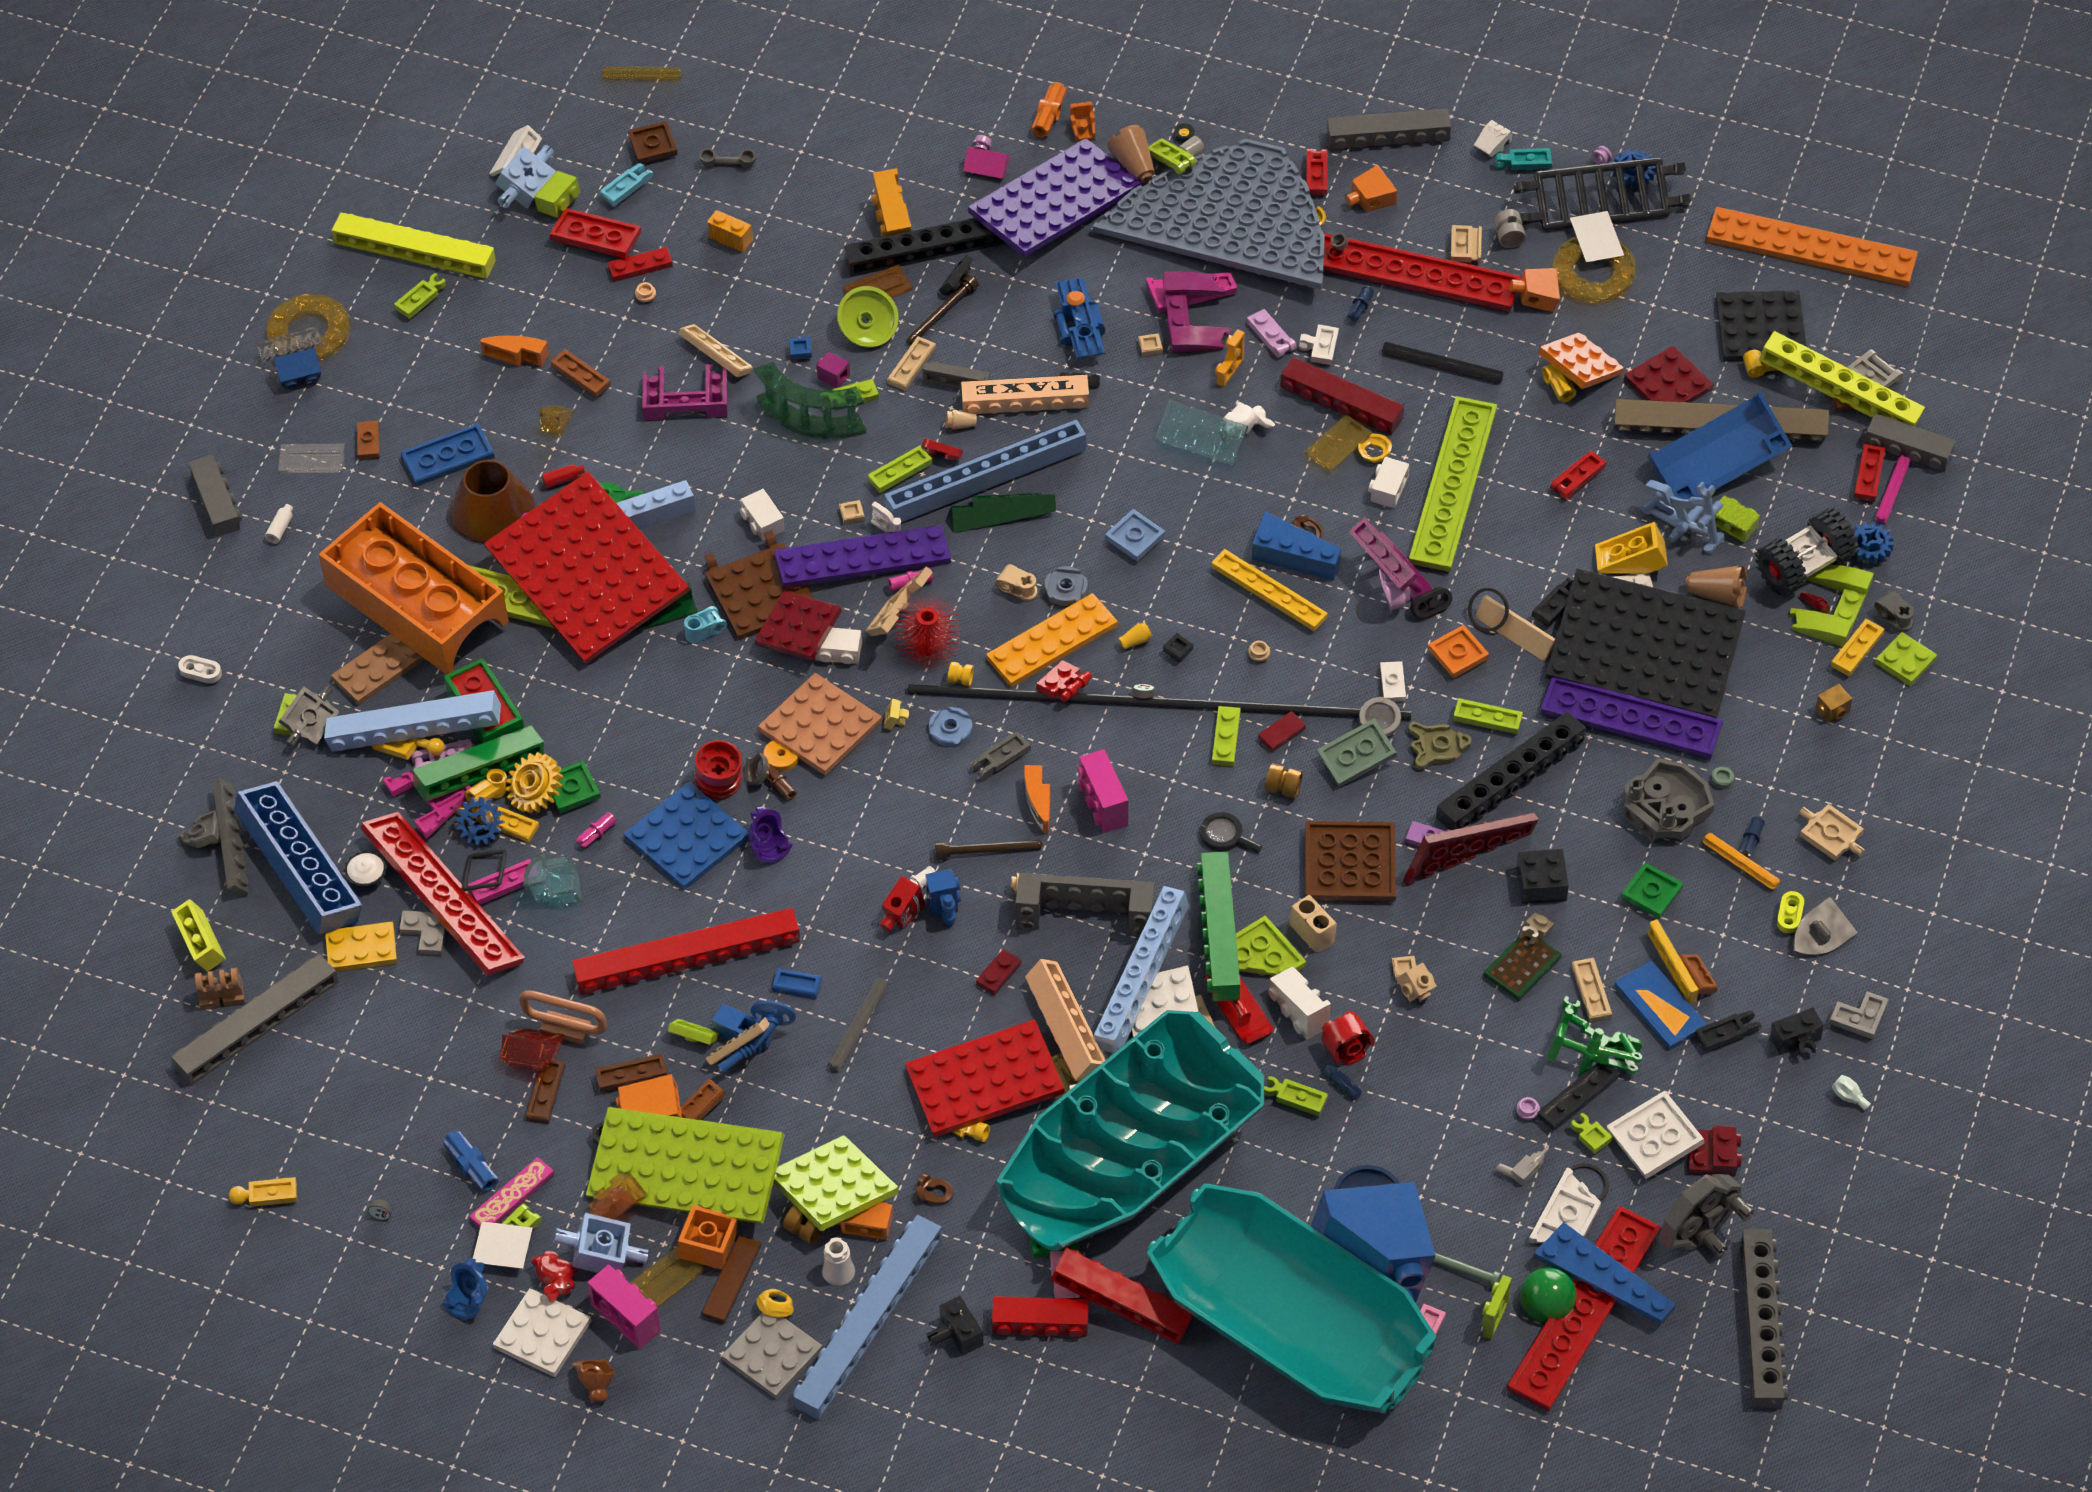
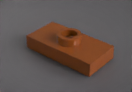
[357,421,380,460]
[1679,954,1718,994]
[681,1078,727,1120]

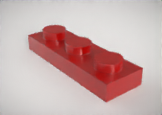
[607,247,673,282]
[1854,444,1885,502]

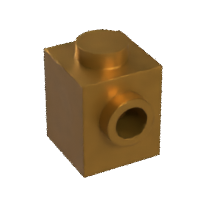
[1816,684,1853,723]

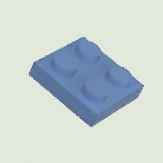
[1105,509,1165,562]

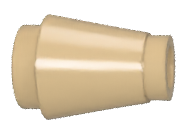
[945,409,977,430]

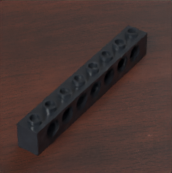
[844,218,1007,277]
[1436,711,1586,830]

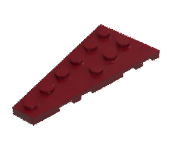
[1403,813,1539,887]

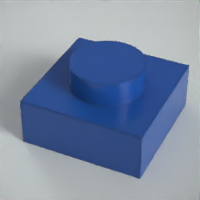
[789,337,812,360]

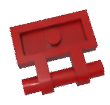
[1036,660,1092,702]

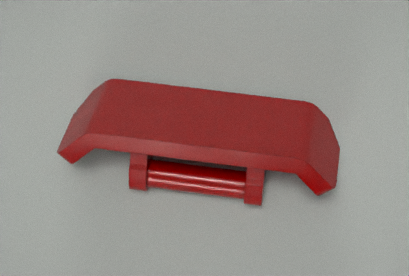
[1204,975,1274,1044]

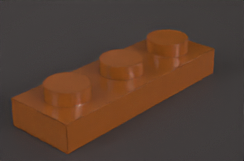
[551,349,611,398]

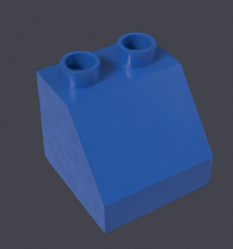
[1311,1182,1436,1303]

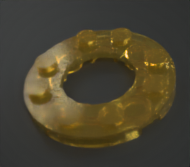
[1553,236,1636,303]
[267,294,351,361]

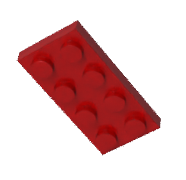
[549,208,641,259]

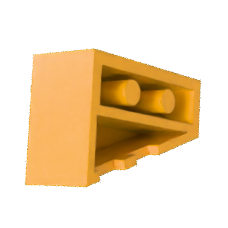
[871,168,911,237]

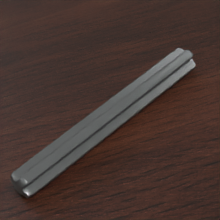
[829,977,887,1071]

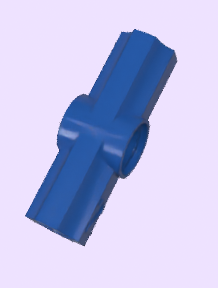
[443,1131,499,1192]

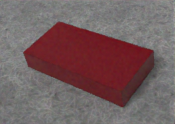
[1258,711,1306,752]

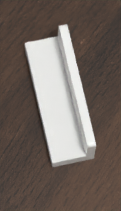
[489,125,542,177]

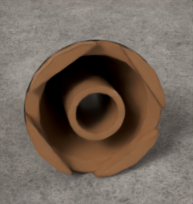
[1107,125,1155,183]
[1685,565,1747,609]

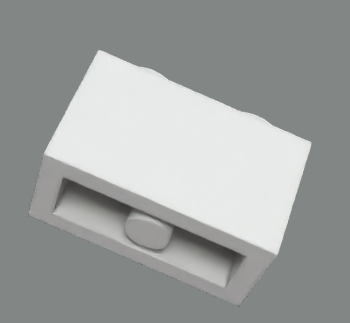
[1368,457,1409,508]
[740,489,785,541]
[815,628,862,664]

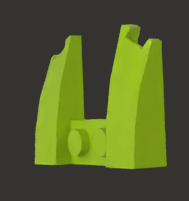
[1790,564,1874,647]

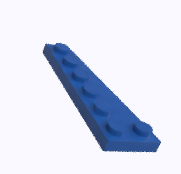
[1534,1222,1676,1325]

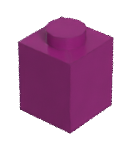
[816,352,850,388]

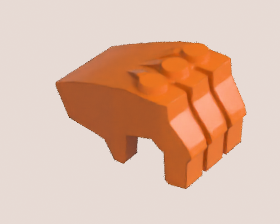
[1070,101,1095,142]

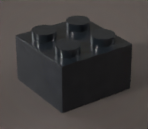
[1517,849,1569,904]

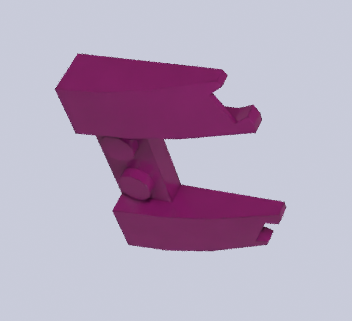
[1163,272,1230,353]
[642,364,728,420]

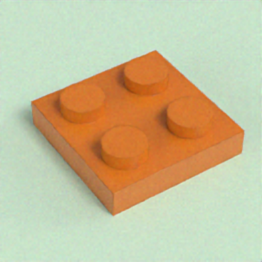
[1428,625,1489,678]

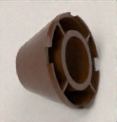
[450,460,535,543]

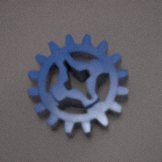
[1613,149,1656,188]
[1852,522,1894,565]
[455,797,505,845]

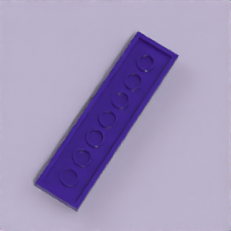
[774,525,951,588]
[1540,677,1723,759]

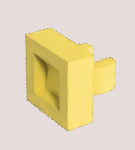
[883,699,909,730]

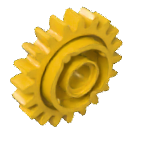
[505,752,563,814]

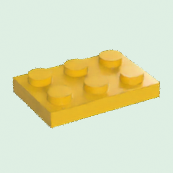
[325,922,397,972]

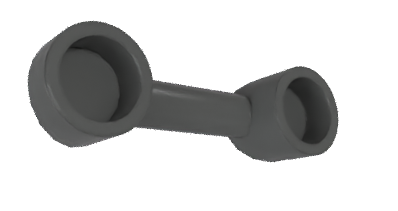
[699,148,756,168]

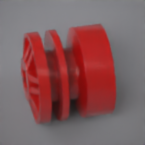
[695,740,742,799]

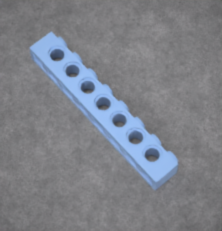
[1094,886,1189,1053]

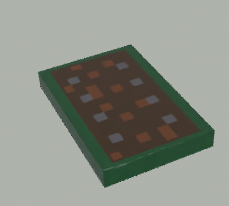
[1483,936,1562,1001]

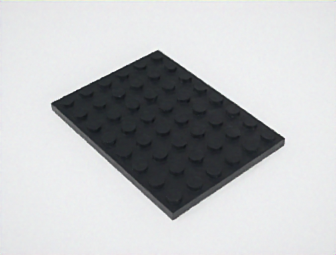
[1545,568,1746,718]

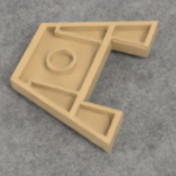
[865,566,933,637]

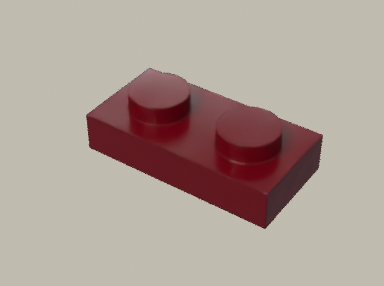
[976,949,1021,996]

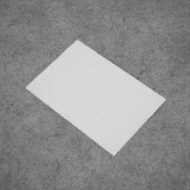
[1570,211,1624,262]

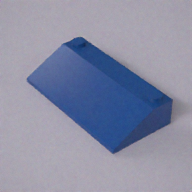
[1647,391,1793,500]

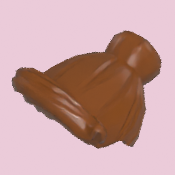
[572,1359,614,1402]

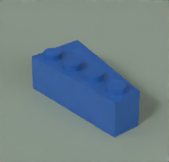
[1252,511,1341,580]

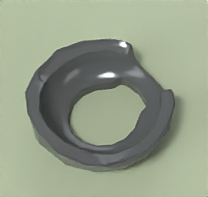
[744,751,769,786]

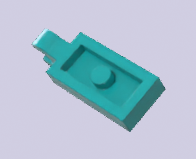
[1495,148,1552,170]

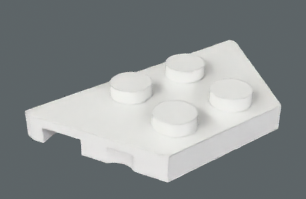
[1529,1167,1601,1243]

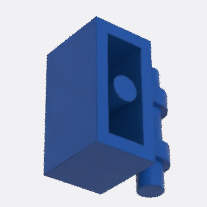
[925,869,961,927]

